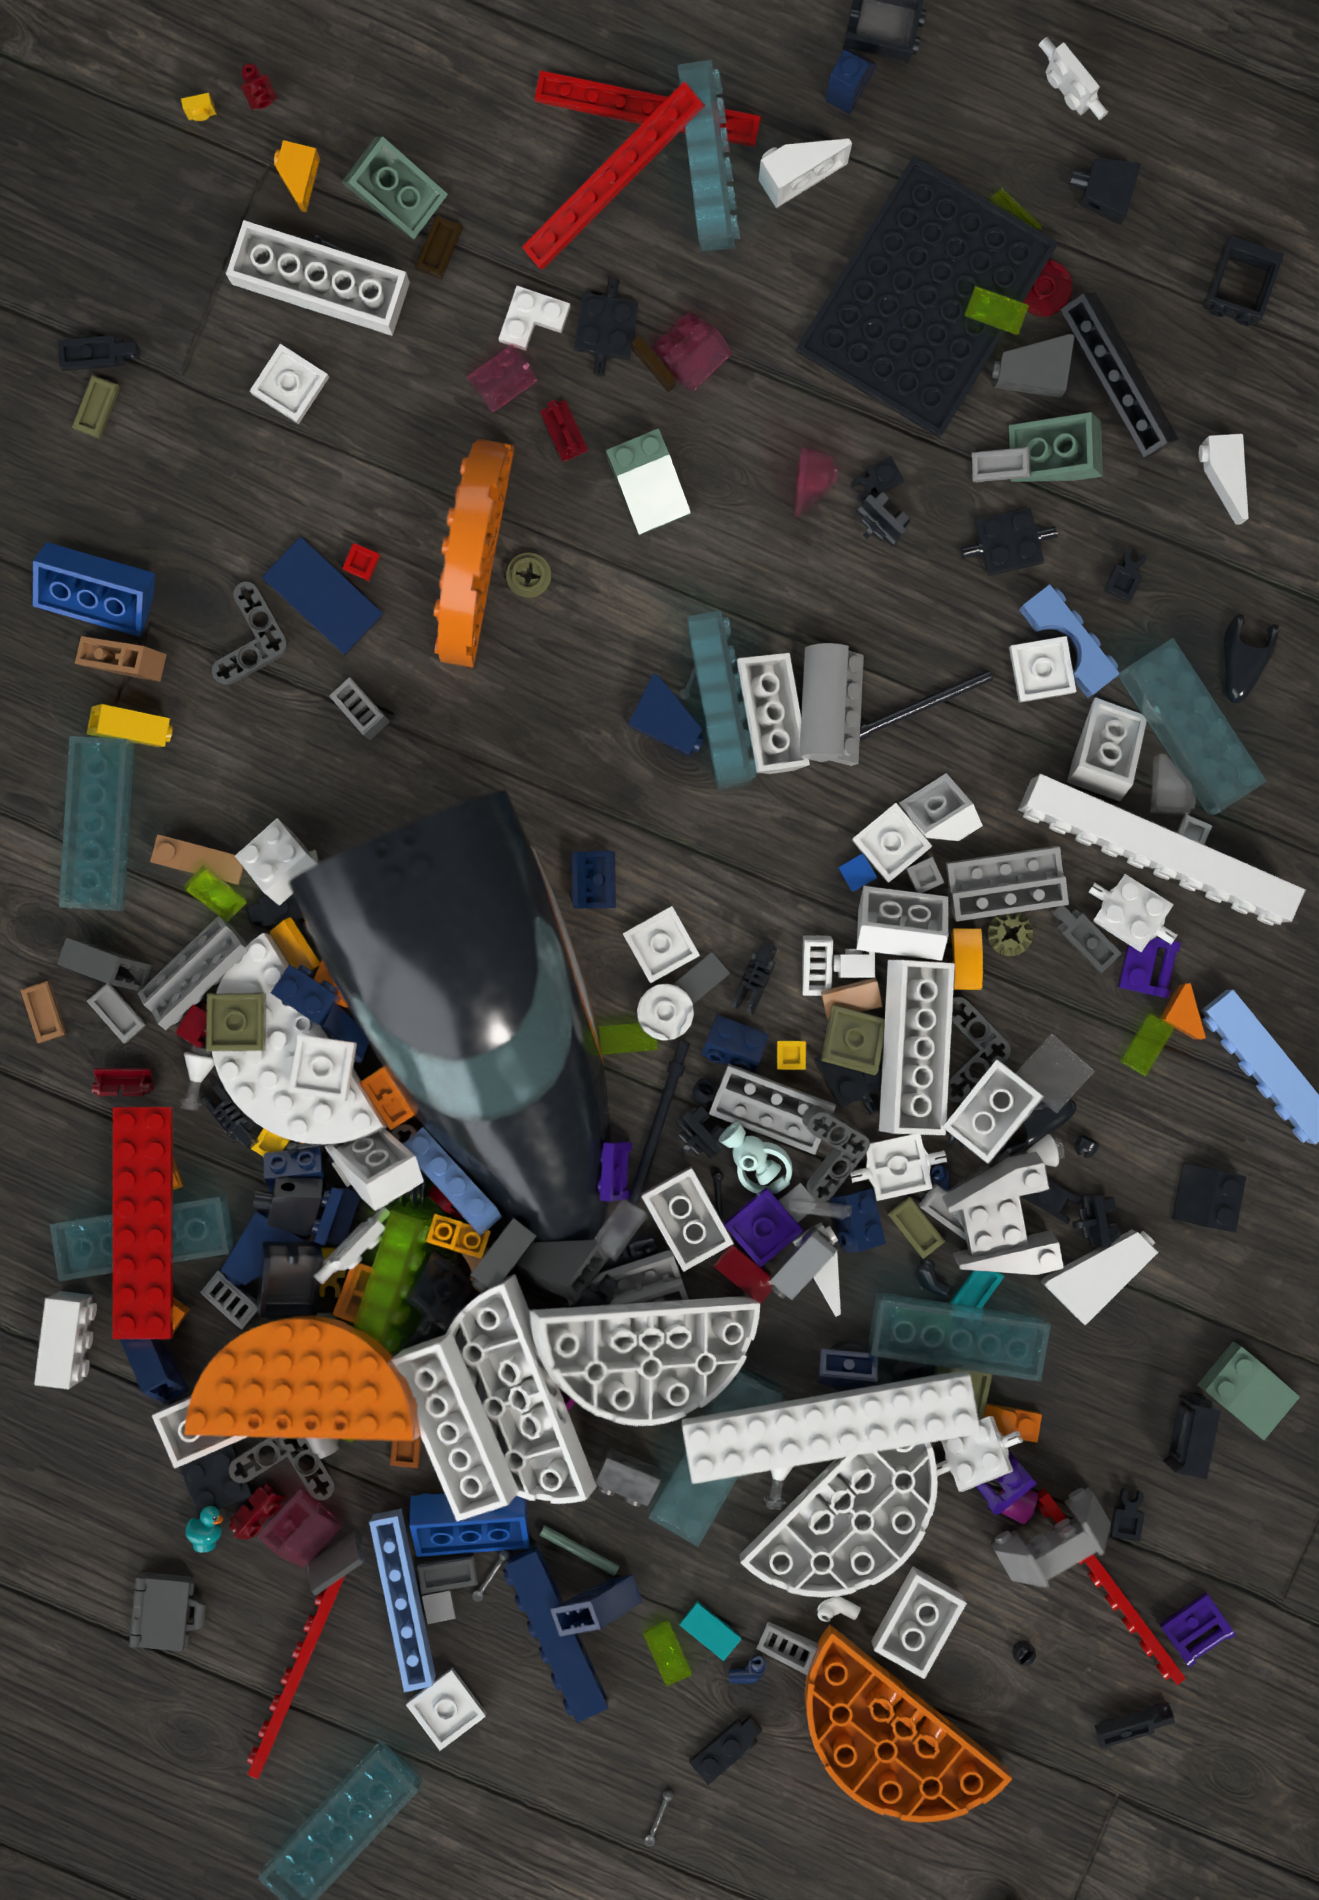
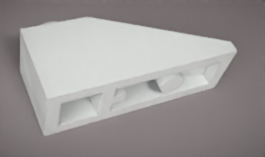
[1199,434,1248,525]
[793,1223,841,1317]

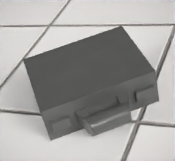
[129,1572,206,1651]

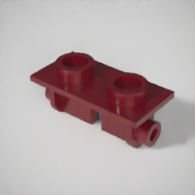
[241,63,277,110]
[540,400,588,463]
[92,1068,154,1097]
[229,1482,286,1540]

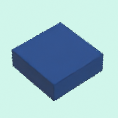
[838,854,877,892]

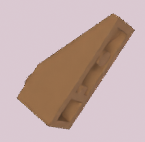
[75,636,167,682]
[150,834,244,885]

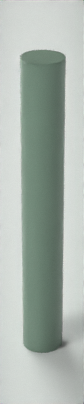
[539,1525,619,1576]

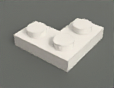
[499,286,571,351]

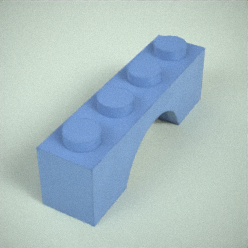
[1019,584,1120,698]
[403,1127,502,1236]

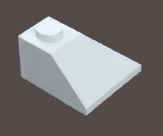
[899,773,983,841]

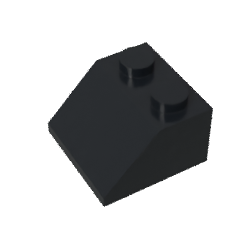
[1172,1163,1247,1233]

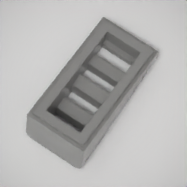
[329,677,390,740]
[200,1270,258,1330]
[756,1622,818,1675]

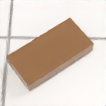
[821,977,882,1020]
[20,981,67,1043]

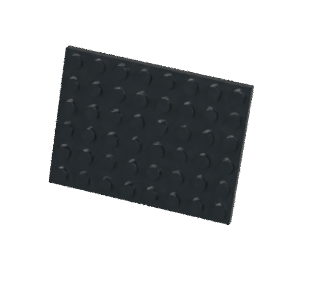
[796,156,1058,438]

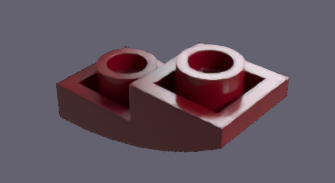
[713,1245,773,1305]

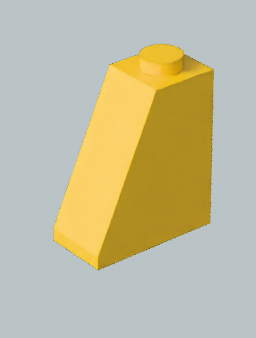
[87,704,172,747]

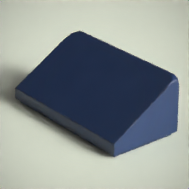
[320,1003,369,1063]
[818,1349,878,1388]

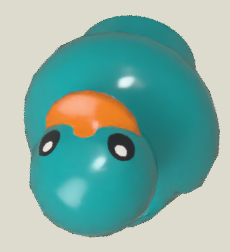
[185,1506,223,1552]

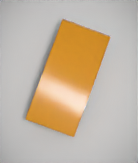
[951,929,983,990]
[426,1214,491,1259]

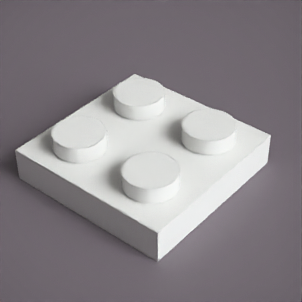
[250,344,329,424]
[1009,636,1076,703]
[852,803,932,883]
[623,906,700,983]
[288,1035,357,1101]
[406,1667,487,1751]

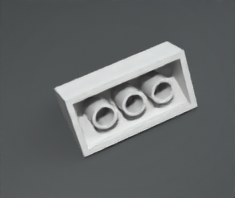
[737,653,810,774]

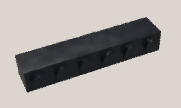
[1061,292,1179,457]

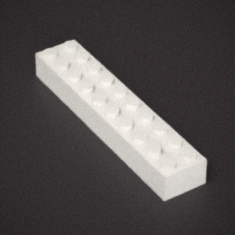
[1018,774,1305,926]
[682,1370,980,1484]

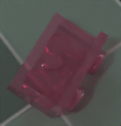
[467,344,537,413]

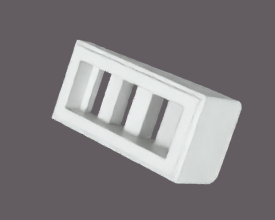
[802,935,833,996]

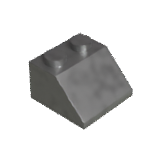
[595,1447,661,1507]

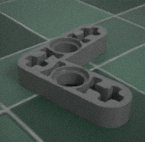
[212,582,289,685]
[948,997,1011,1103]
[802,1106,870,1202]
[229,1437,334,1500]

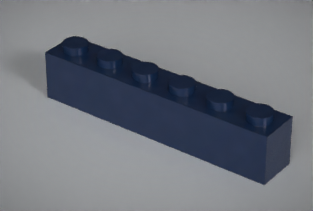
[503,1545,609,1723]

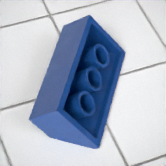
[33,542,155,637]
[409,1493,530,1557]

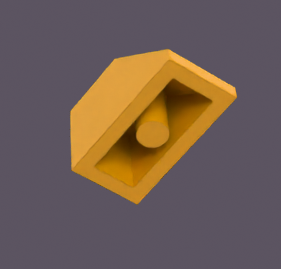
[274,140,320,212]

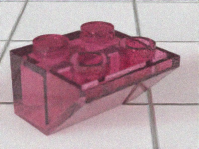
[651,312,733,392]
[257,1487,343,1569]

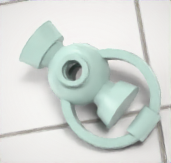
[719,1121,793,1194]

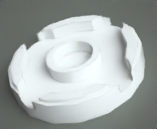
[637,984,694,1041]

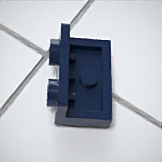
[570,851,616,909]
[270,964,341,1026]
[701,1014,769,1073]
[264,1147,327,1192]
[311,1184,360,1246]
[830,1188,886,1253]

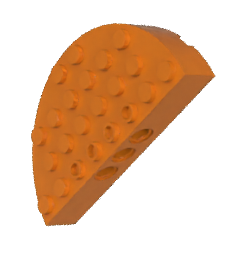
[434,438,515,668]
[185,1316,421,1441]
[805,1624,1012,1822]

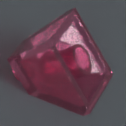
[794,448,838,517]

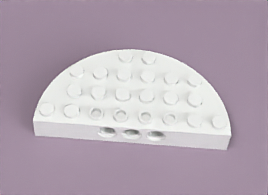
[212,933,388,1144]
[446,1274,597,1504]
[530,1296,760,1426]
[739,1442,937,1597]

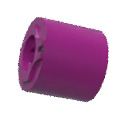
[999,1488,1038,1524]

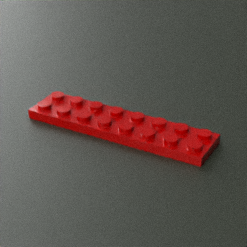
[113,1107,173,1339]

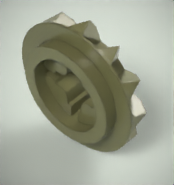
[506,553,551,598]
[988,912,1033,956]

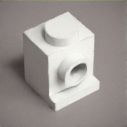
[833,949,875,978]

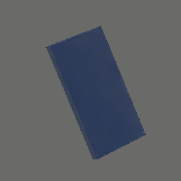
[262,537,383,656]

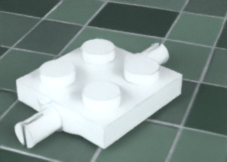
[1038,37,1108,120]
[1089,874,1178,953]
[850,1134,947,1201]
[314,1206,391,1284]
[936,1416,1023,1492]

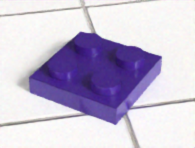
[723,1187,803,1268]

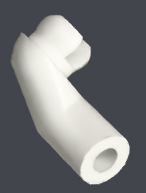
[817,1596,861,1622]

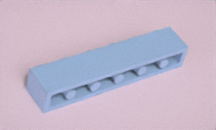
[1201,990,1319,1144]
[369,1509,436,1692]

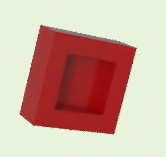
[342,543,381,582]

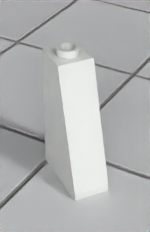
[1040,1230,1158,1325]

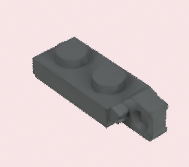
[1051,905,1122,974]

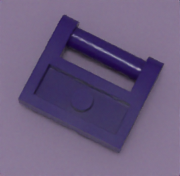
[1118,937,1181,999]
[598,1141,632,1201]
[976,1449,1036,1514]
[1159,1592,1236,1668]

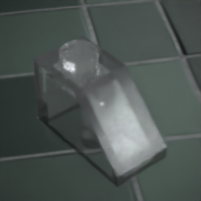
[1151,754,1196,815]

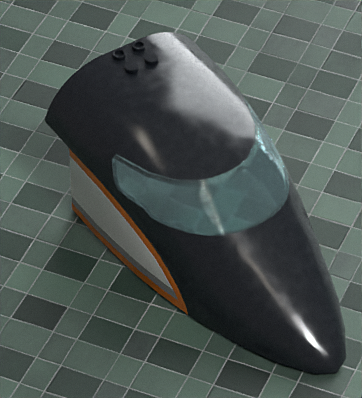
[288,790,611,1242]

